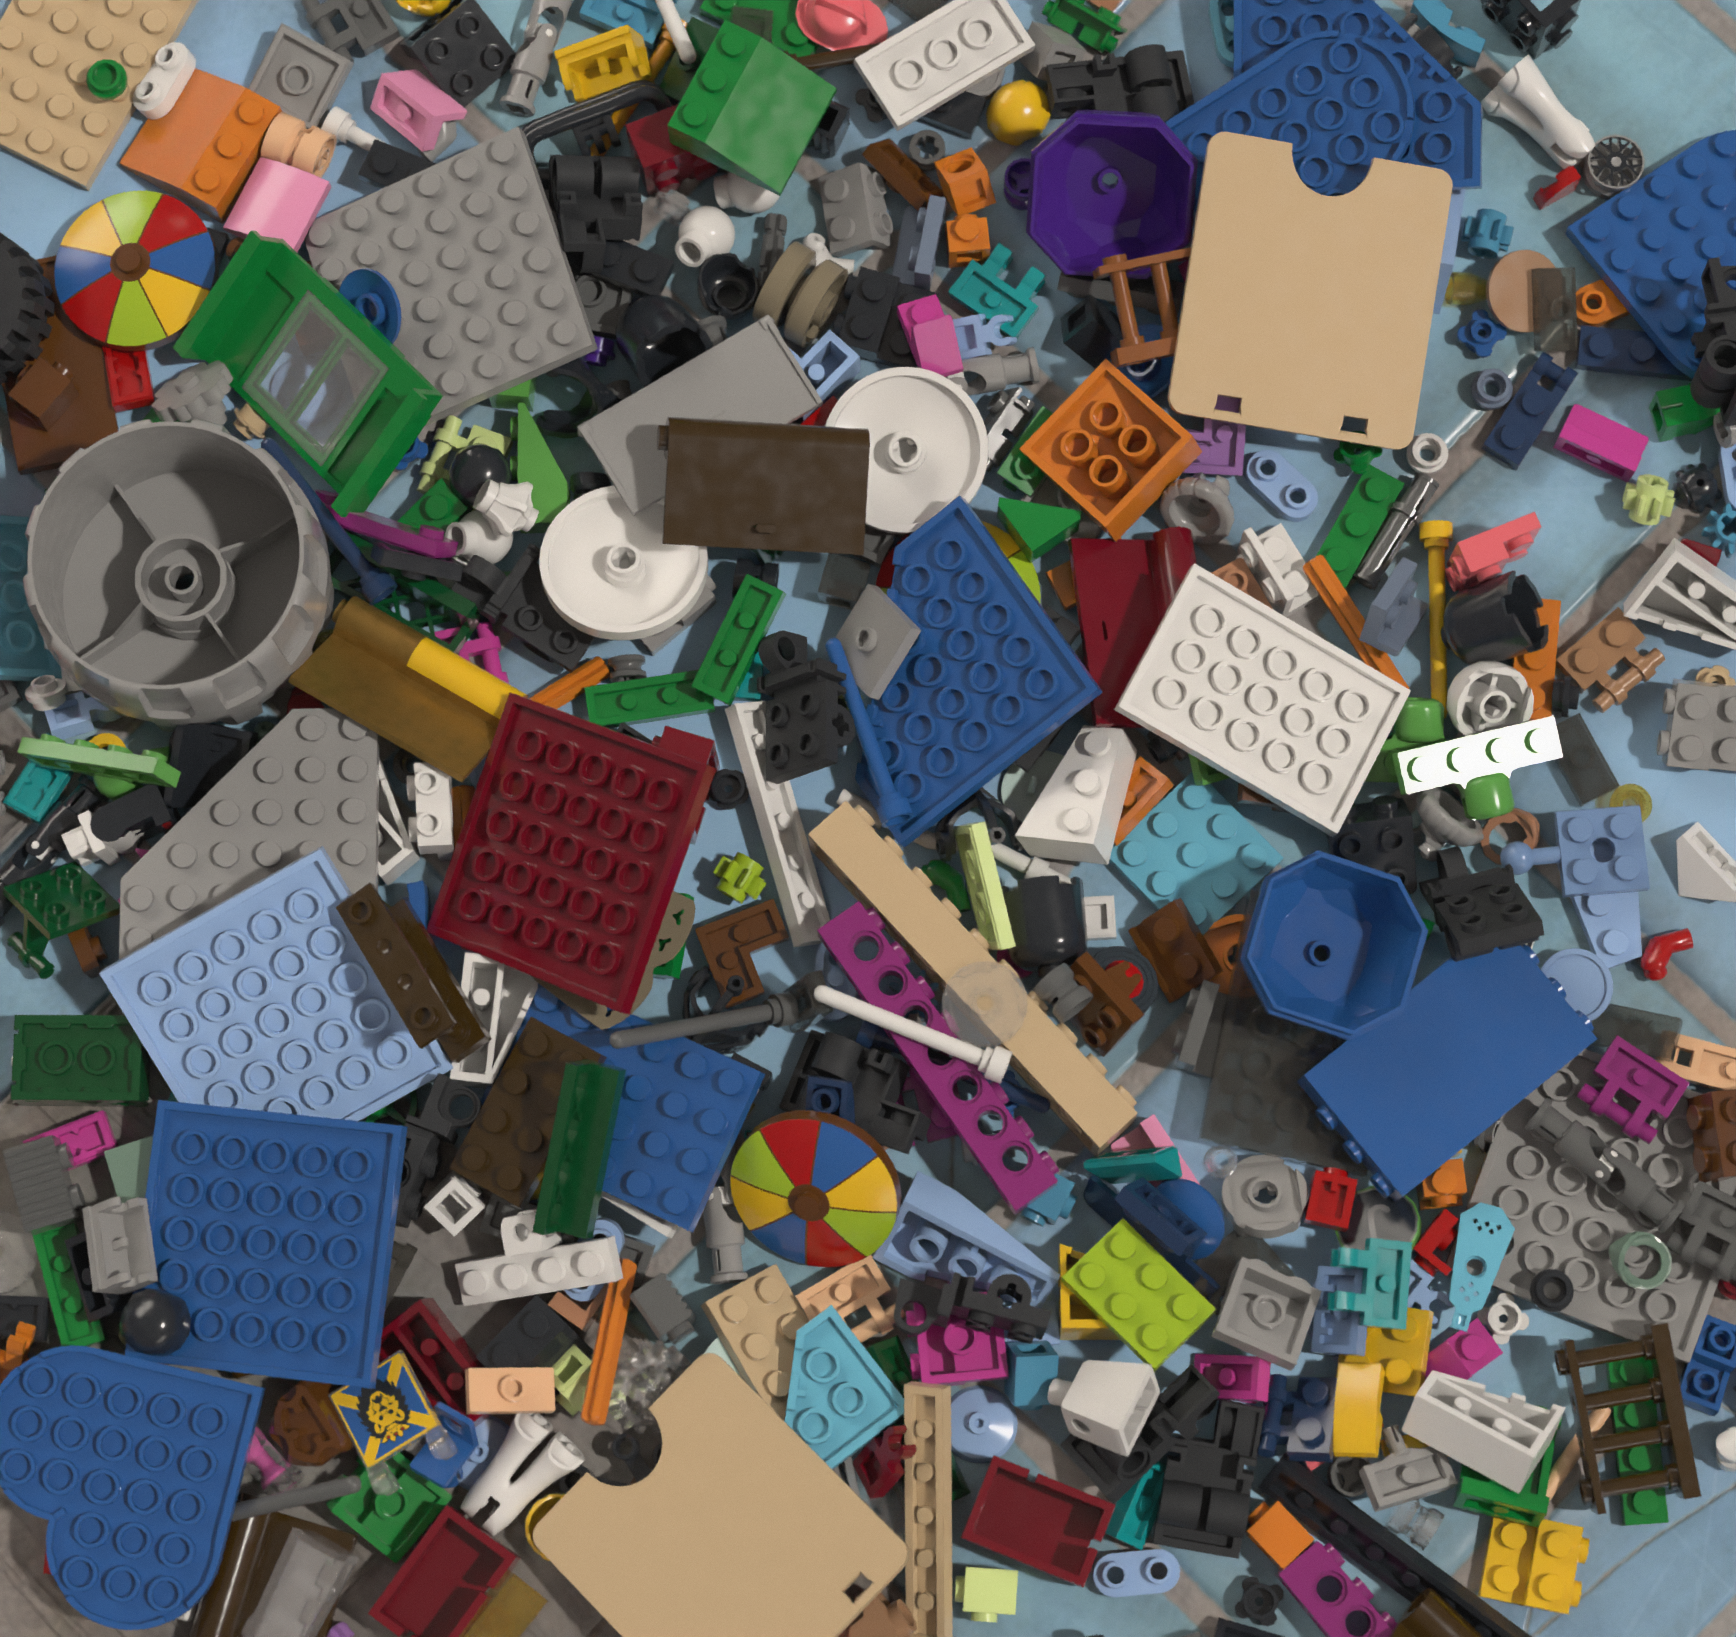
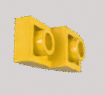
[1333,1363,1385,1458]

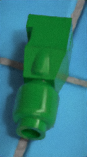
[1649,383,1720,442]

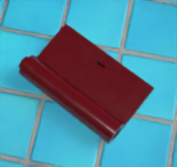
[1068,527,1197,728]

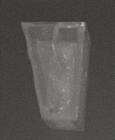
[241,1527,360,1637]

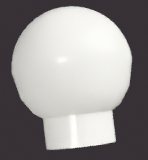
[714,172,780,213]
[675,206,735,267]
[445,510,513,564]

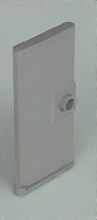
[577,314,823,516]

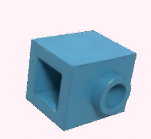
[1021,1174,1078,1227]
[1004,1341,1058,1411]

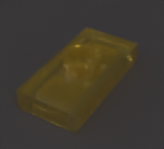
[465,1574,549,1637]

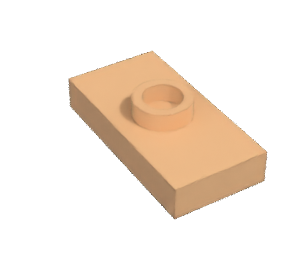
[465,1367,555,1414]

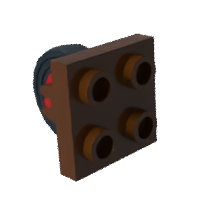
[1069,946,1159,1057]

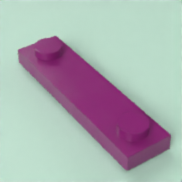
[315,490,458,558]

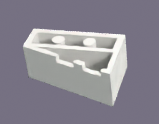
[378,755,420,886]
[450,952,538,1089]

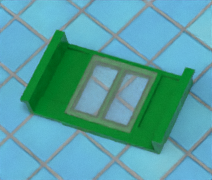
[173,230,443,517]

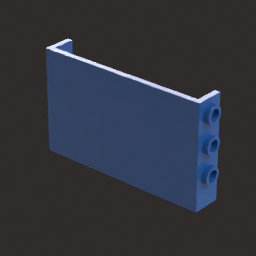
[1297,944,1597,1202]

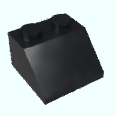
[476,1294,594,1417]

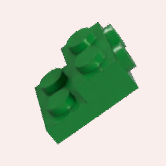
[326,1450,453,1564]

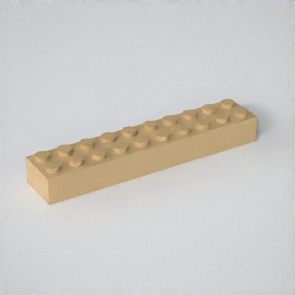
[808,800,1138,1156]

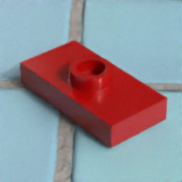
[102,345,155,413]

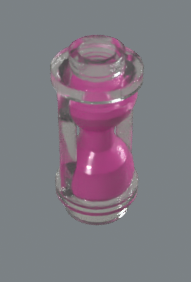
[245,1422,305,1495]

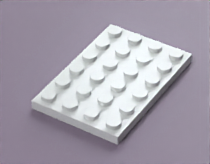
[1114,563,1411,837]

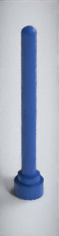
[825,638,914,828]

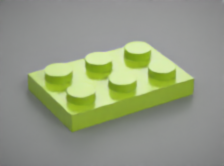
[1061,1218,1216,1372]

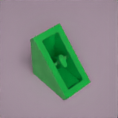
[997,497,1082,563]

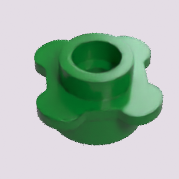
[1333,431,1383,474]

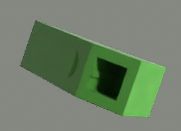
[510,403,571,534]

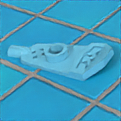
[1448,1202,1515,1332]

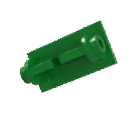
[1042,0,1128,53]
[996,406,1053,497]

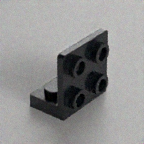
[399,0,516,107]

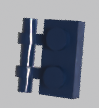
[1258,1374,1337,1462]

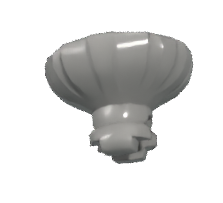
[1159,472,1234,545]
[1413,787,1484,862]

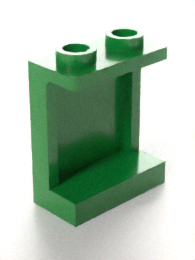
[1453,1405,1562,1528]

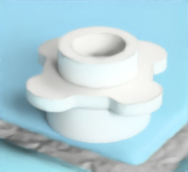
[1477,1293,1529,1345]

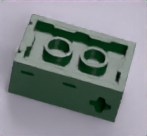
[11,1015,150,1107]

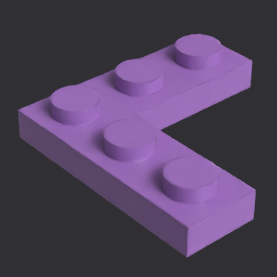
[1183,395,1246,476]

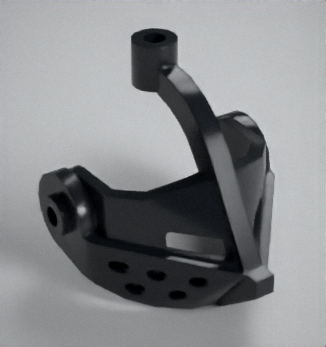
[536,358,622,439]
[935,787,1024,862]
[682,966,769,1055]

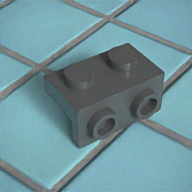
[1171,980,1240,1079]

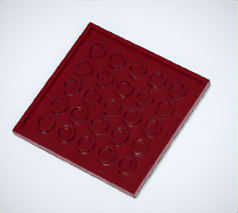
[427,692,716,1015]

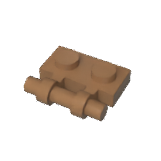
[1556,607,1665,713]

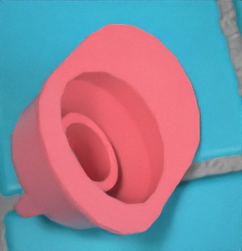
[796,0,888,51]

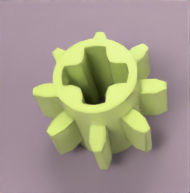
[1622,474,1675,525]

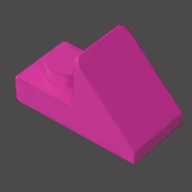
[897,294,963,377]
[1425,1318,1503,1380]
[1194,1354,1271,1404]

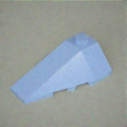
[873,1171,1060,1308]

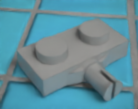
[1359,1425,1458,1512]

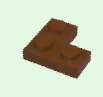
[695,898,789,1009]

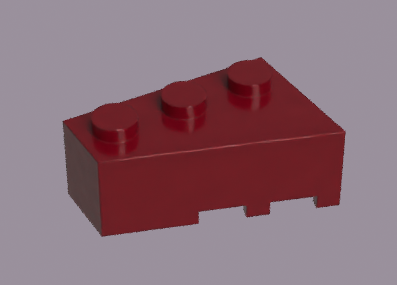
[378,1298,492,1428]

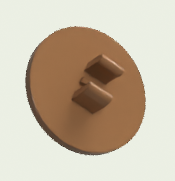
[1486,250,1563,333]

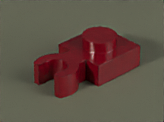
[852,1425,917,1499]

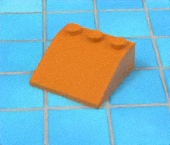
[119,68,282,224]
[1019,359,1202,542]

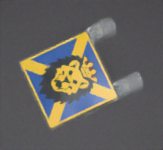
[328,1350,457,1496]

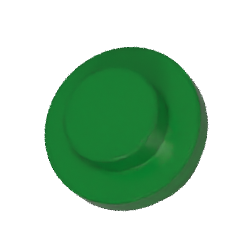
[86,59,128,100]

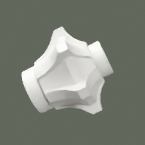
[473,479,539,540]

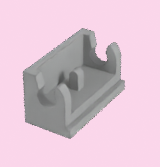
[82,1197,158,1295]

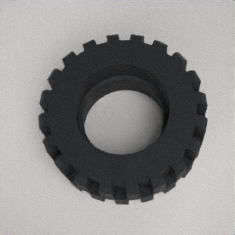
[0,232,54,385]

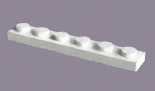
[725,701,831,947]

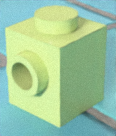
[552,1344,622,1416]
[955,1567,1018,1623]

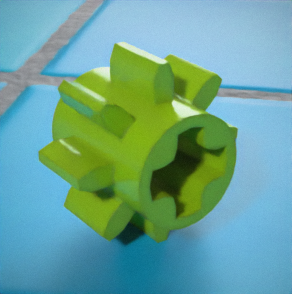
[713,852,766,904]

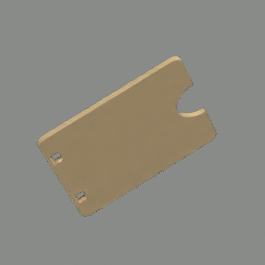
[1168,132,1453,450]
[533,1353,909,1637]

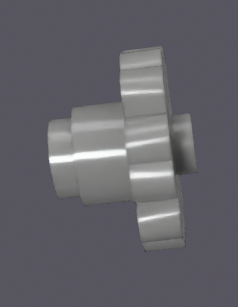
[152,360,233,426]

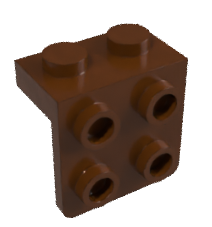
[1686,1089,1736,1183]

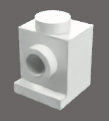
[424,1171,485,1236]

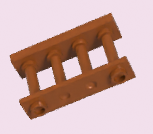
[1092,247,1191,368]

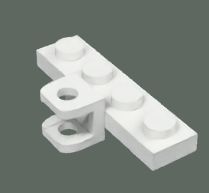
[455,1208,623,1306]

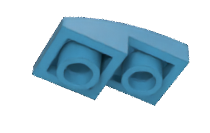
[1410,0,1486,68]

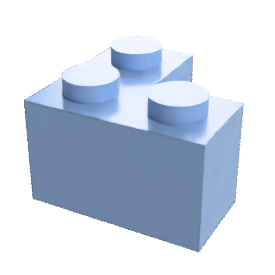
[789,329,860,425]

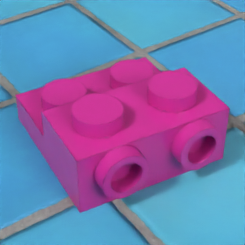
[906,1292,1009,1386]

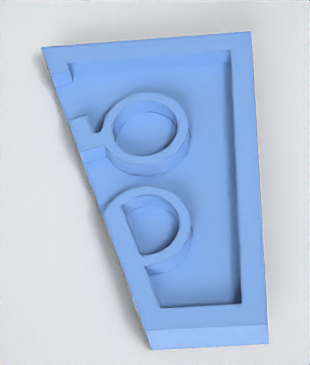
[1556,841,1642,969]

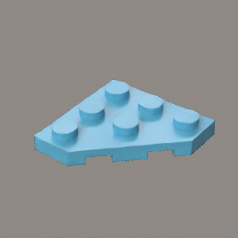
[785,1305,904,1470]

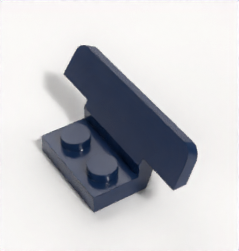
[1083,1175,1221,1301]

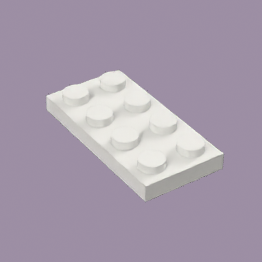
[853,0,1035,131]

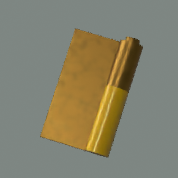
[289,596,528,782]

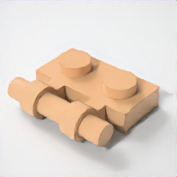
[795,1255,906,1343]

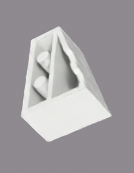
[1624,538,1736,650]
[1015,725,1137,865]
[1401,1370,1566,1494]

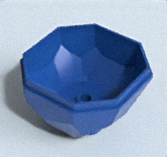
[1239,850,1428,1041]

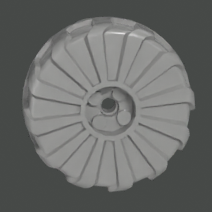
[23,419,334,732]

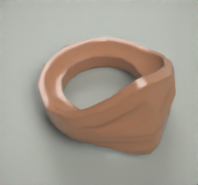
[1480,808,1540,865]

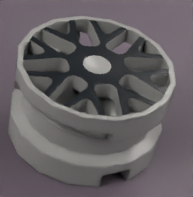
[1582,134,1645,199]

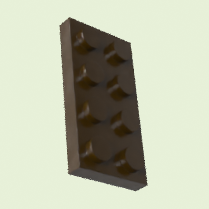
[449,1017,607,1210]

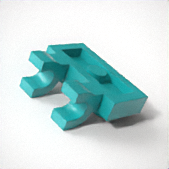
[948,243,1046,338]
[1327,1238,1412,1330]

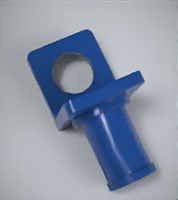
[410,1402,479,1488]

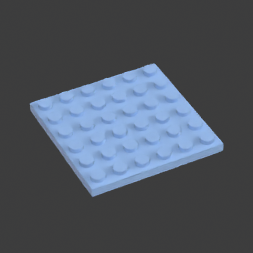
[99,846,453,1121]

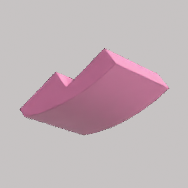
[223,157,332,252]

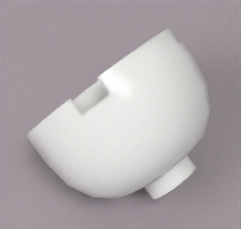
[1446,660,1534,736]

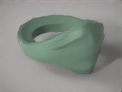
[1608,1231,1672,1289]

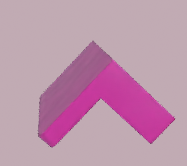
[1553,404,1649,482]

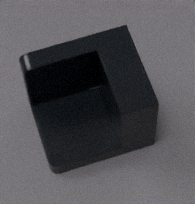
[1060,294,1123,369]

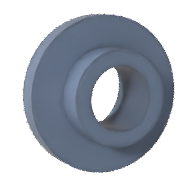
[1471,368,1513,410]

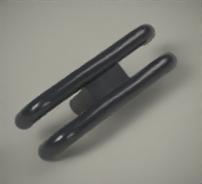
[522,80,672,165]

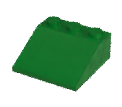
[667,20,837,196]

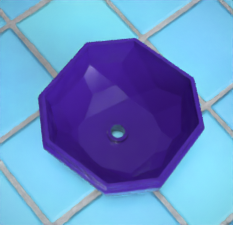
[1026,110,1198,279]

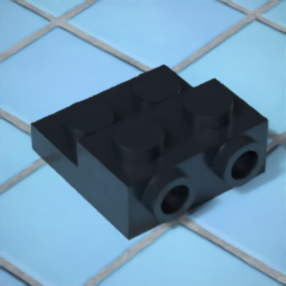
[832,267,939,368]

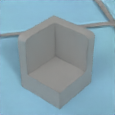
[1018,21,1086,81]

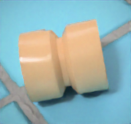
[261,112,336,178]

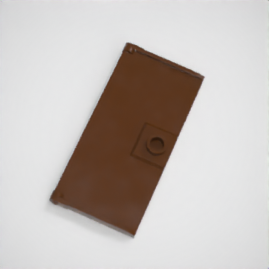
[2,255,119,475]

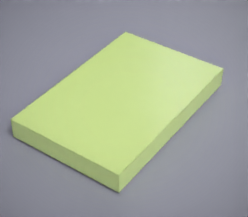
[954,821,1016,950]

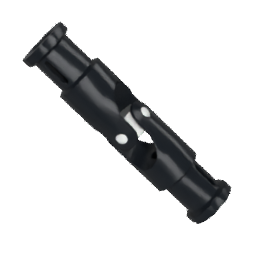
[0,774,110,927]

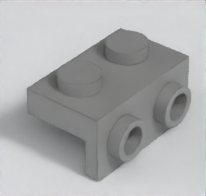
[818,162,893,257]

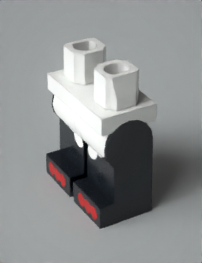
[61,784,181,867]

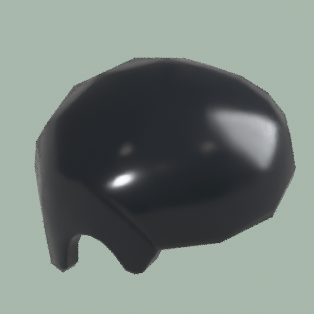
[697,253,760,320]
[448,443,512,506]
[120,1288,191,1357]

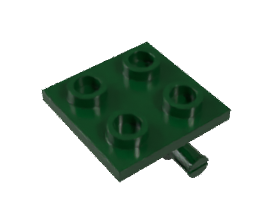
[3,861,120,979]

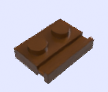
[1128,898,1223,1003]

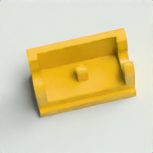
[554,24,652,102]

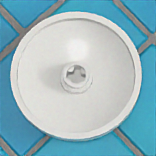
[825,367,988,535]
[539,485,708,640]

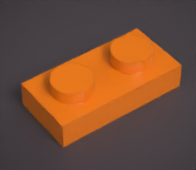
[1114,756,1174,846]

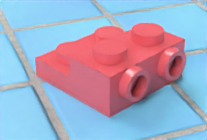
[1445,512,1541,592]

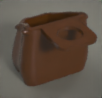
[269,1380,356,1467]

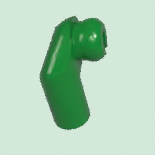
[920,859,971,913]

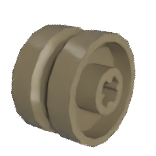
[752,241,848,348]

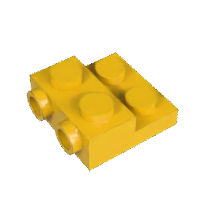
[1478,1516,1589,1614]

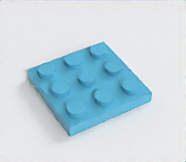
[1109,772,1284,936]

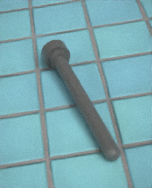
[609,991,799,1049]
[232,1476,362,1522]

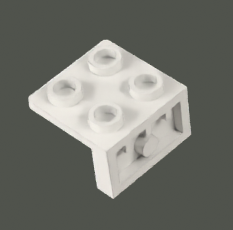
[1236,523,1321,617]

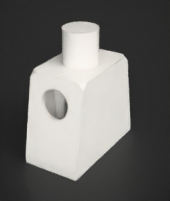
[1048,1360,1160,1457]

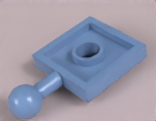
[1500,805,1650,898]

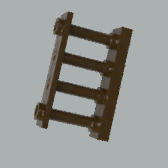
[336,883,492,1063]
[1554,1321,1701,1515]

